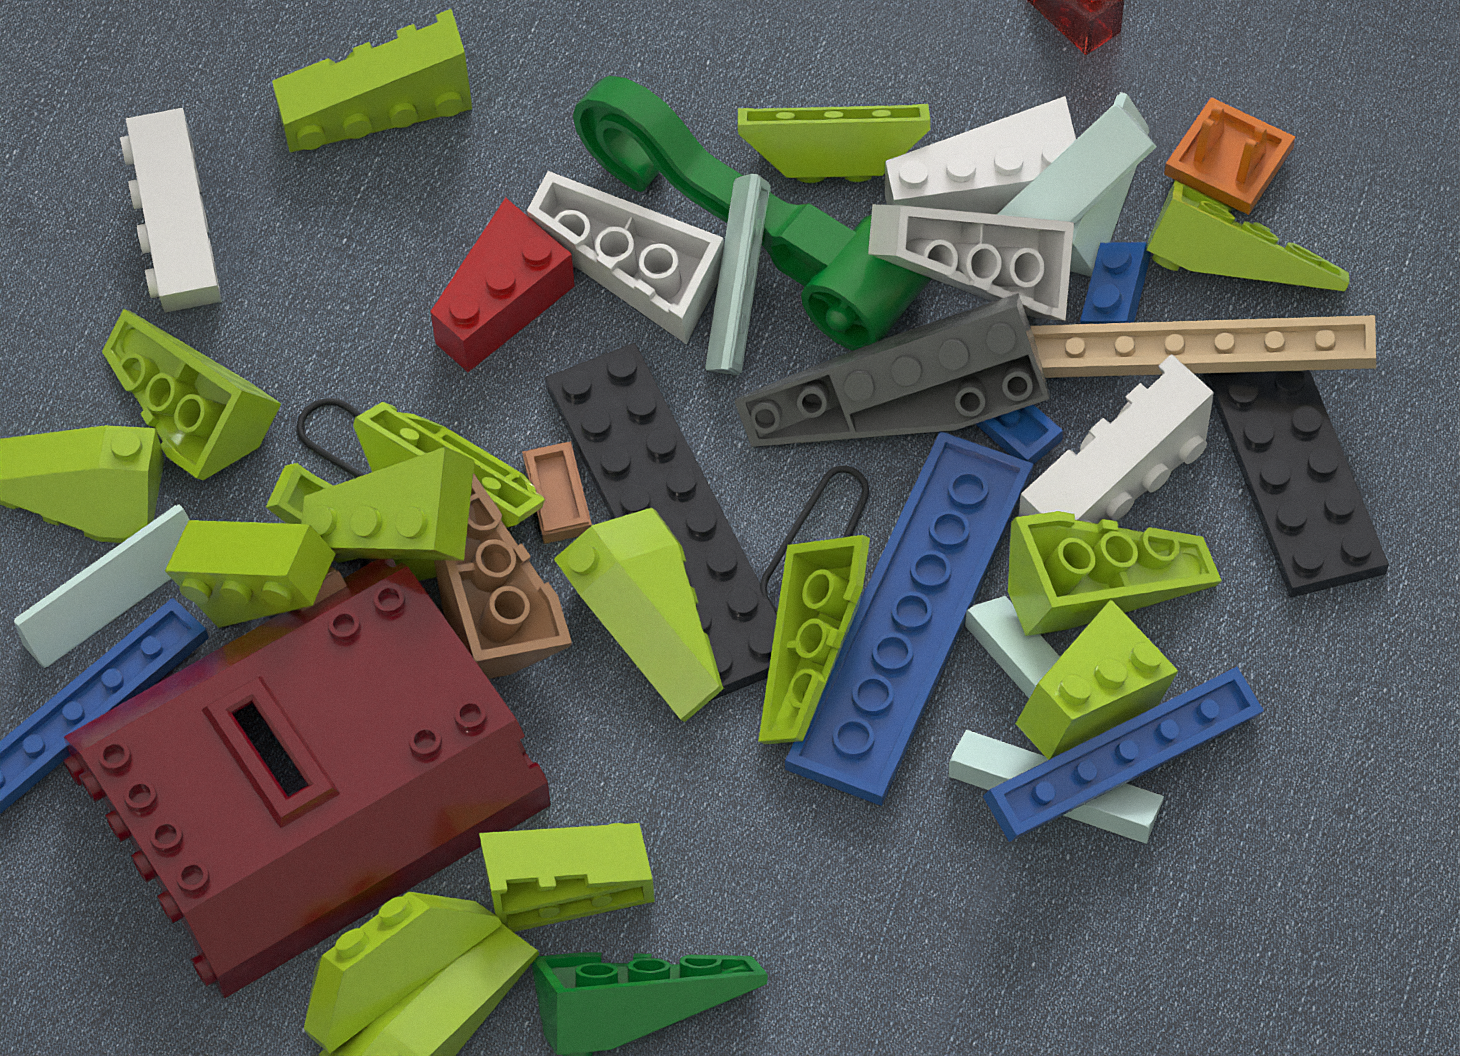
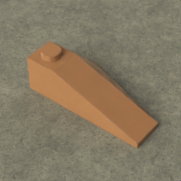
[434,473,572,679]

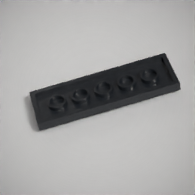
[1203,370,1389,598]

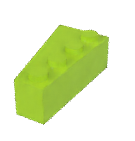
[272,9,472,153]

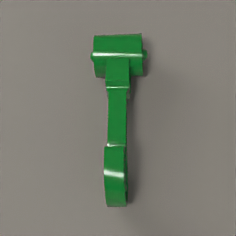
[572,75,932,351]

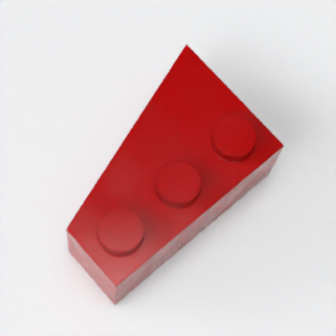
[430,197,575,372]

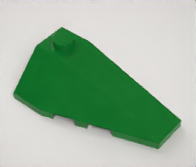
[532,952,768,1056]

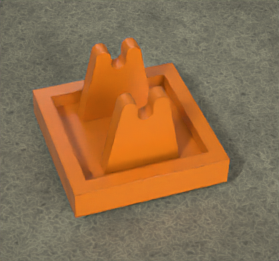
[1164,97,1295,215]

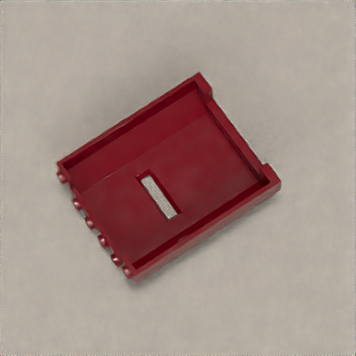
[63,559,551,998]

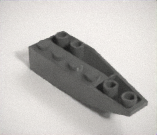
[734,293,1050,447]

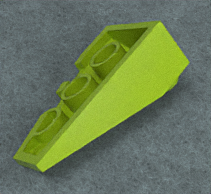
[0,425,165,543]
[554,508,723,722]
[319,925,539,1056]

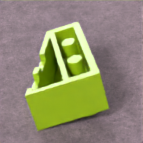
[301,447,475,561]
[165,520,336,628]
[1015,599,1178,760]
[479,823,655,932]

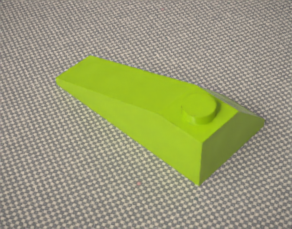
[1147,180,1349,291]
[102,309,281,481]
[1008,511,1222,636]
[758,535,870,744]

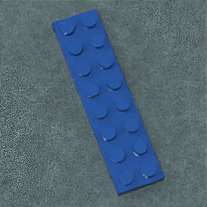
[785,431,1033,806]

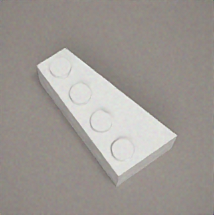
[885,96,1076,215]
[120,108,222,313]
[527,171,724,344]
[868,204,1074,321]
[1019,354,1214,524]

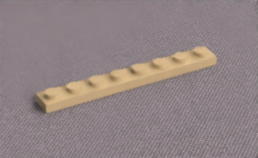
[1030,315,1376,378]

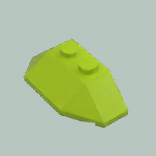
[738,104,930,183]
[353,402,545,528]
[304,892,503,1053]

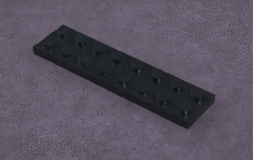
[545,343,777,702]

